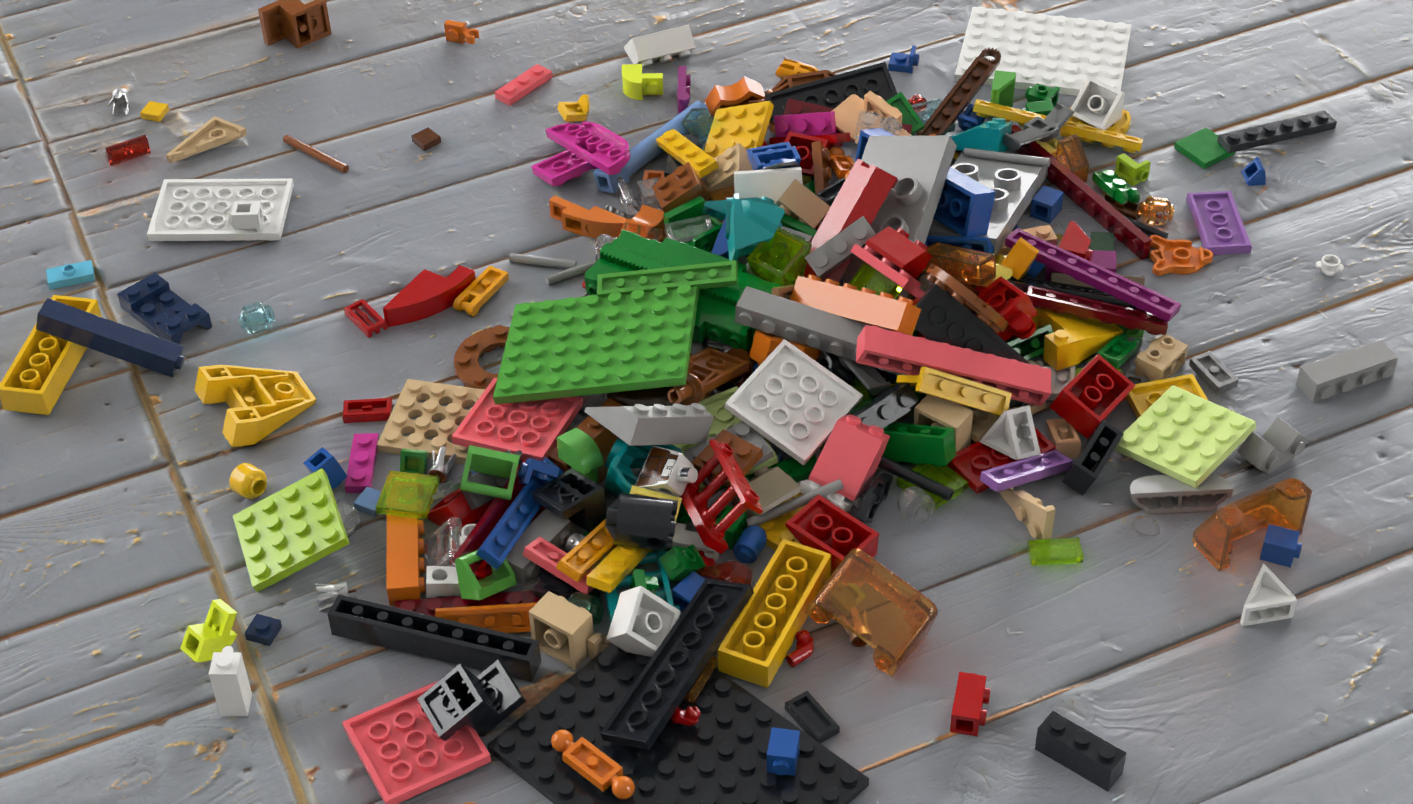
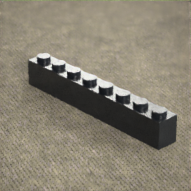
[328,594,541,682]

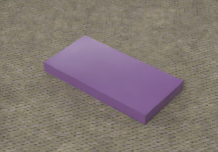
[1186,191,1252,255]

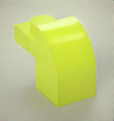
[622,64,663,100]
[180,599,237,663]

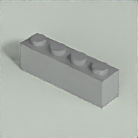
[1296,340,1398,402]

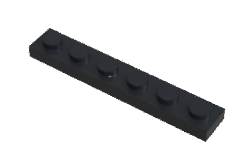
[1217,110,1337,153]

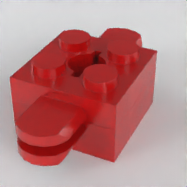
[973,276,1038,341]

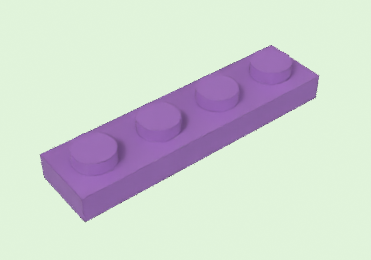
[980,450,1073,492]

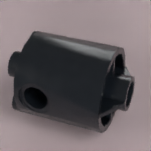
[605,493,678,552]

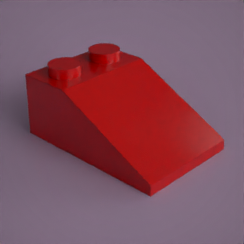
[785,494,879,580]

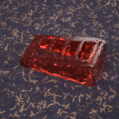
[698,561,753,585]

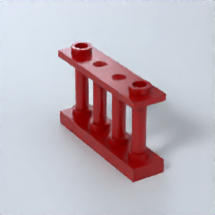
[680,438,764,554]

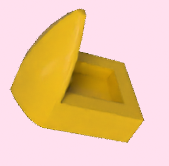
[557,94,590,122]

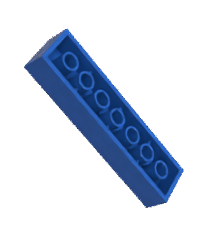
[855,128,996,237]

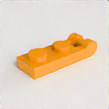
[453,265,509,317]

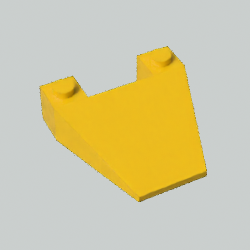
[1032,307,1124,371]
[194,365,316,447]

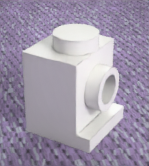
[229,201,264,232]

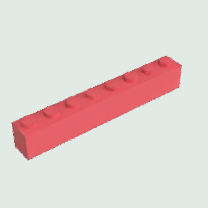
[856,325,1051,406]

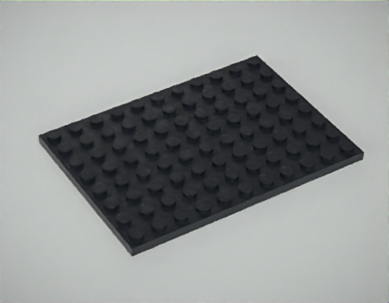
[487,643,869,804]

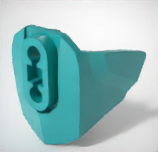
[725,194,785,262]
[605,438,682,495]

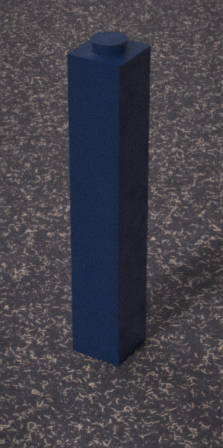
[36,298,185,377]

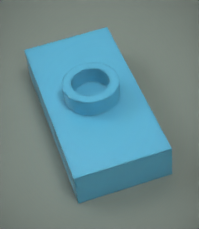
[46,260,95,290]

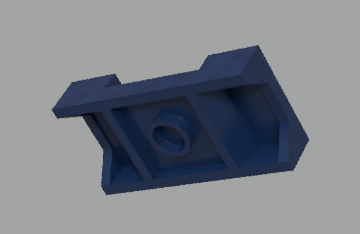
[117,272,212,344]

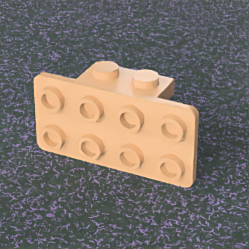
[831,91,912,145]

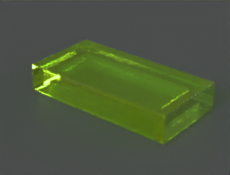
[1027,537,1084,566]

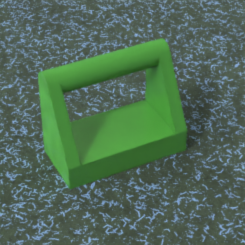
[989,70,1016,118]
[460,445,520,500]
[455,550,517,600]

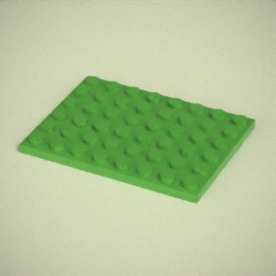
[493,284,699,405]

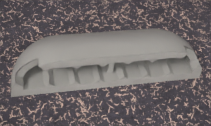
[1130,474,1234,514]

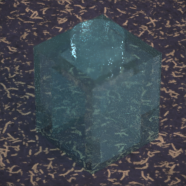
[681,108,713,142]

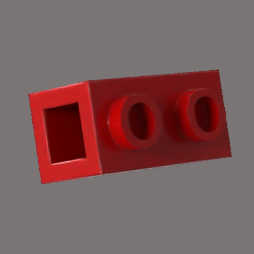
[950,672,991,737]

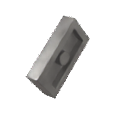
[1189,351,1238,395]

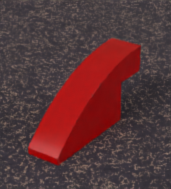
[383,265,476,327]

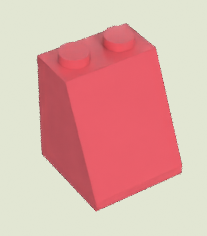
[809,415,890,501]

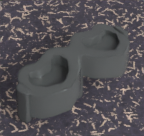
[604,205,630,219]

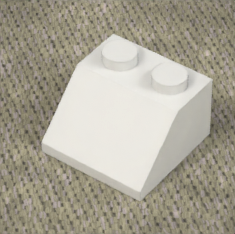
[606,586,681,657]

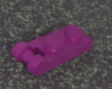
[677,66,691,114]

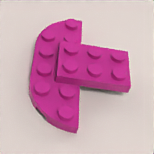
[531,122,631,187]

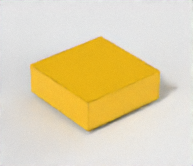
[140,101,169,122]

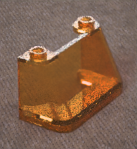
[1192,478,1312,571]
[805,549,938,677]

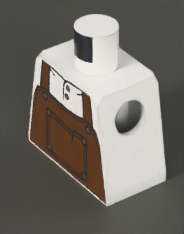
[635,446,698,497]

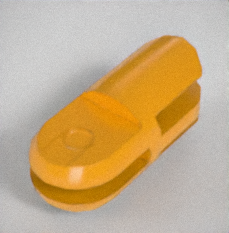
[775,58,819,79]

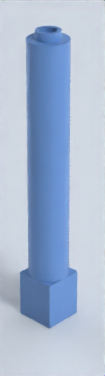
[593,101,709,194]

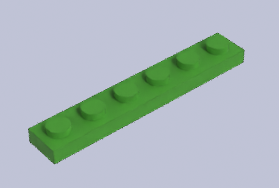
[597,260,738,297]

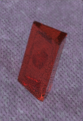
[105,134,151,166]

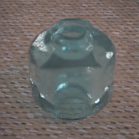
[238,301,275,334]

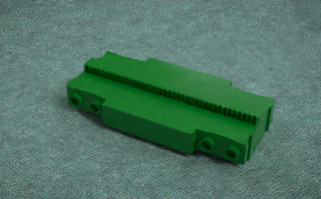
[584,229,782,352]

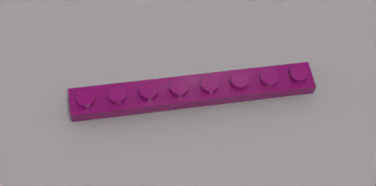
[1004,228,1181,322]

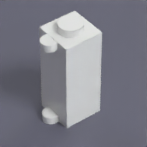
[209,646,252,716]

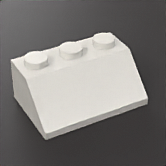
[624,24,696,67]
[734,167,803,204]

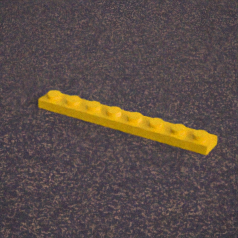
[973,99,1143,153]

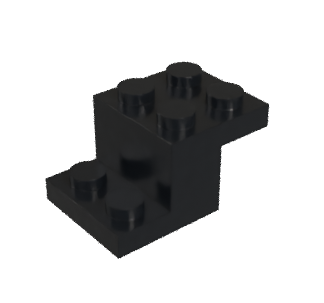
[532,468,620,533]
[417,660,526,741]

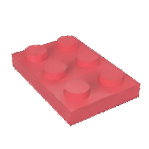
[850,244,925,298]

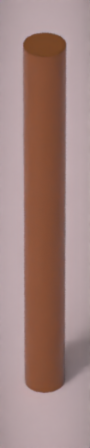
[283,135,349,173]

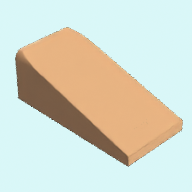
[1046,419,1081,458]

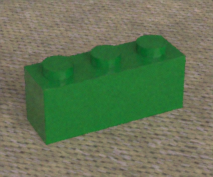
[882,422,956,467]

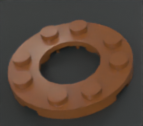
[926,264,1009,333]
[454,325,510,390]

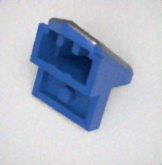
[747,142,801,170]

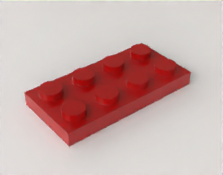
[947,428,1056,494]

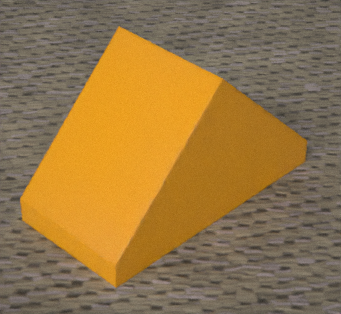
[1000,237,1039,280]

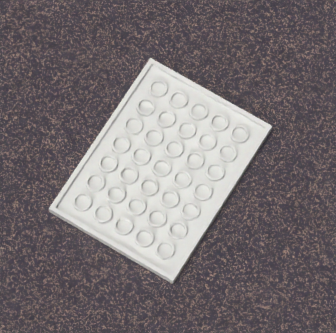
[954,7,1132,96]

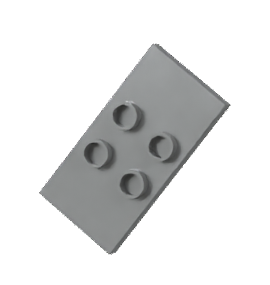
[841,135,957,300]
[928,151,1048,255]

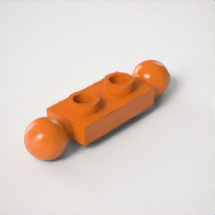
[828,147,855,179]
[551,730,635,799]

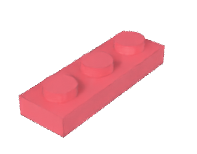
[495,64,552,106]
[523,536,595,595]

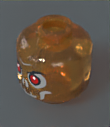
[1139,195,1174,226]

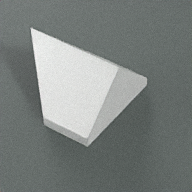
[979,405,1041,460]
[1240,563,1297,626]

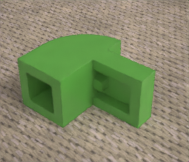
[557,427,604,483]

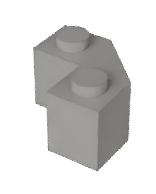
[1237,417,1308,474]

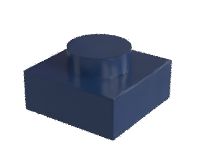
[244,614,282,646]

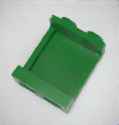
[663,196,723,252]

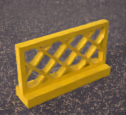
[896,367,1012,416]

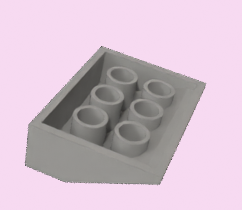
[584,403,714,446]

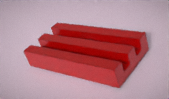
[344,299,388,338]
[343,398,393,423]

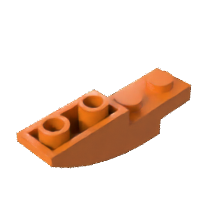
[549,195,626,240]

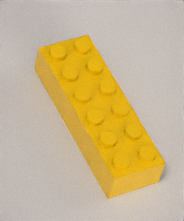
[0,295,102,415]
[717,539,831,688]

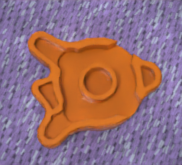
[1149,235,1213,276]

